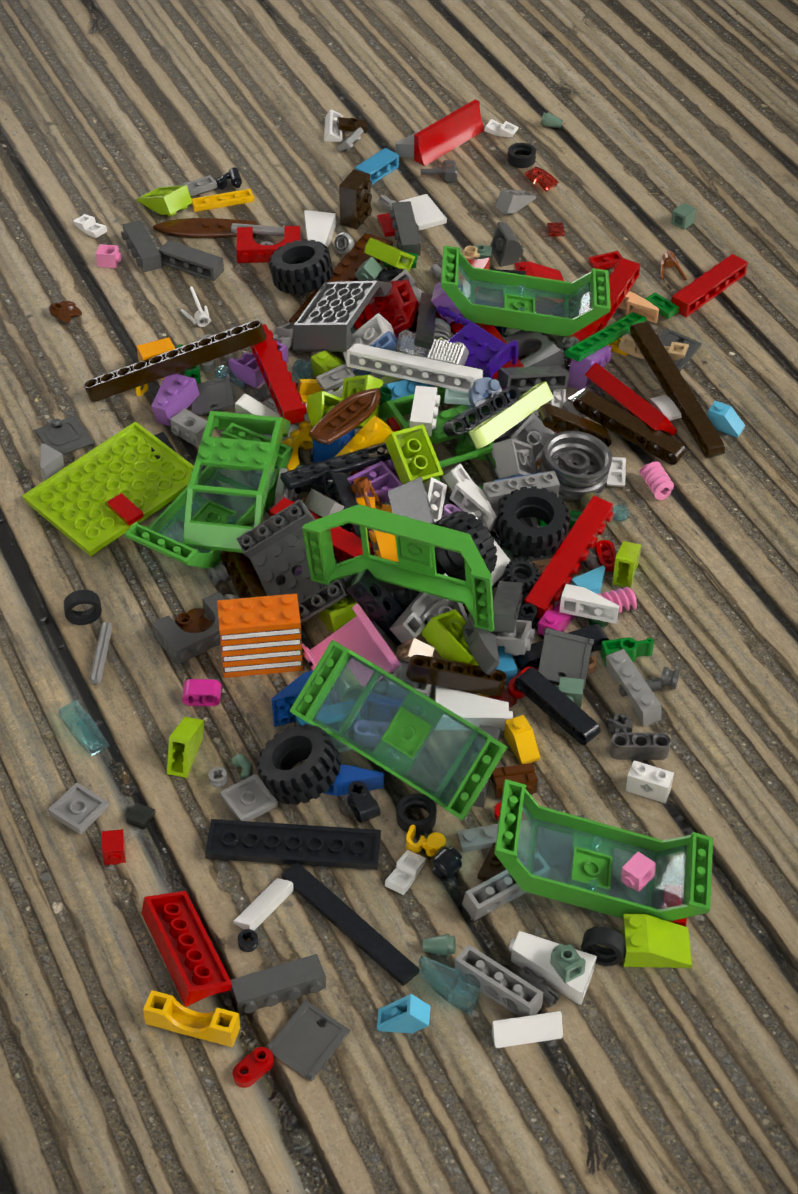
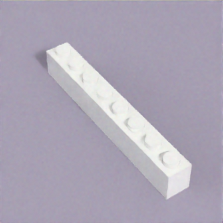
[347,343,483,393]

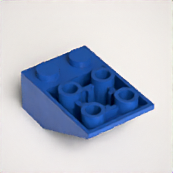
[271,670,331,727]

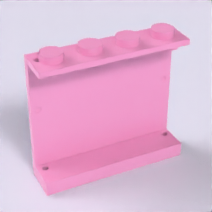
[302,603,402,703]

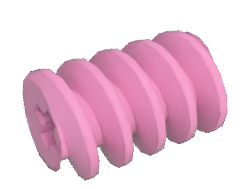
[640,461,674,500]
[597,587,637,613]

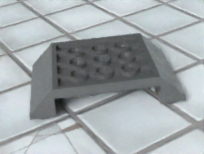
[293,281,393,352]
[236,499,348,624]

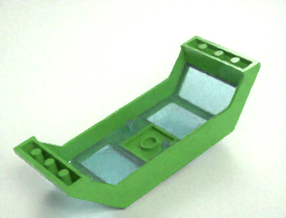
[441,245,611,337]
[125,423,293,569]
[290,640,508,821]
[494,779,713,921]

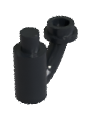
[216,167,242,189]

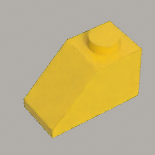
[504,715,540,764]

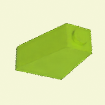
[364,237,415,271]
[612,541,642,589]
[167,717,204,778]

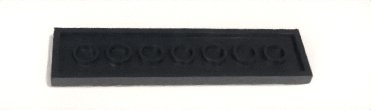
[205,819,381,870]

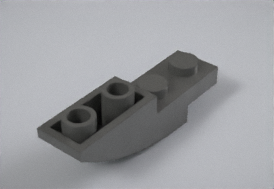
[463,614,500,675]

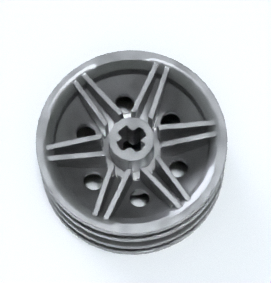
[538,431,612,501]

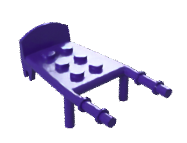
[403,306,518,379]

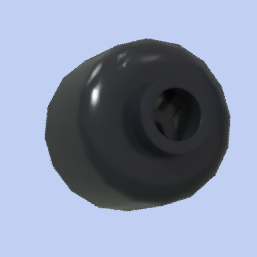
[430,846,462,879]

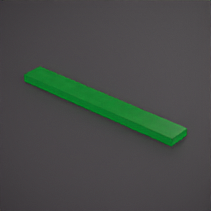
[564,312,647,362]

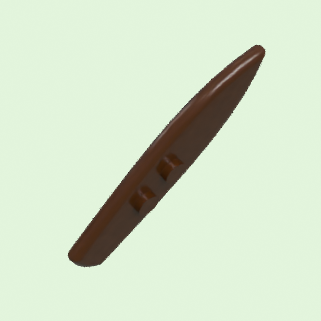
[153,218,258,238]
[309,388,380,445]

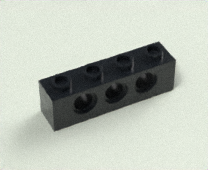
[346,569,405,646]

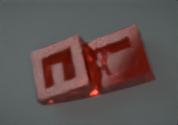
[525,167,559,192]

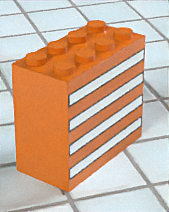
[217,594,303,678]

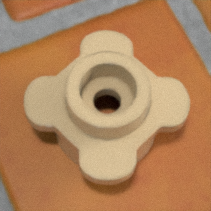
[462,246,480,260]

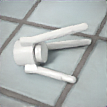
[180,287,211,327]

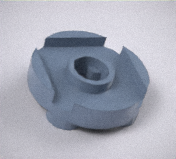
[468,377,501,414]

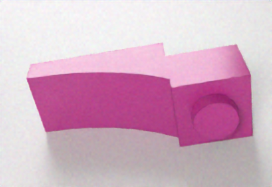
[537,601,575,636]

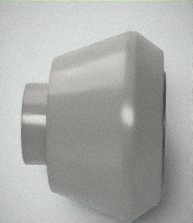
[334,232,355,254]

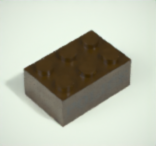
[339,169,372,230]

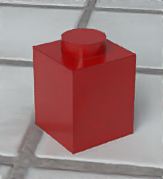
[102,829,126,865]

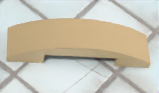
[619,335,689,361]

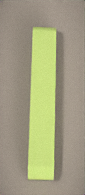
[468,381,554,449]

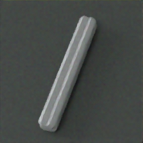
[231,223,284,237]
[90,622,112,685]

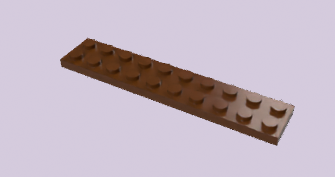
[289,233,393,323]

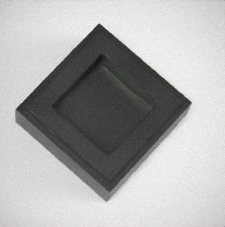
[126,802,155,829]

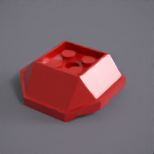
[354,279,419,335]

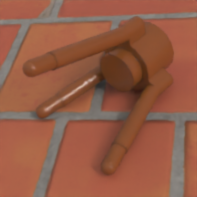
[660,250,687,280]
[351,477,382,508]

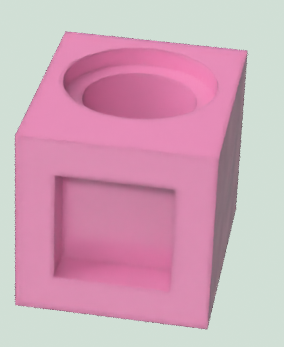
[96,244,122,268]
[621,852,656,892]

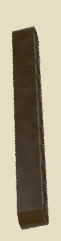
[84,320,267,402]
[630,321,725,458]

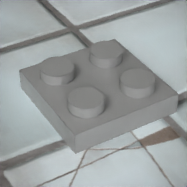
[220,774,278,821]
[48,782,109,835]

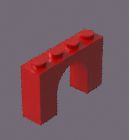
[236,226,301,263]

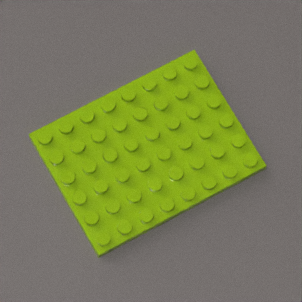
[22,421,194,557]

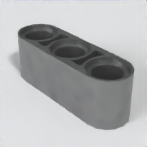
[609,732,671,760]

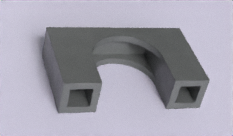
[504,330,565,367]
[152,591,226,665]

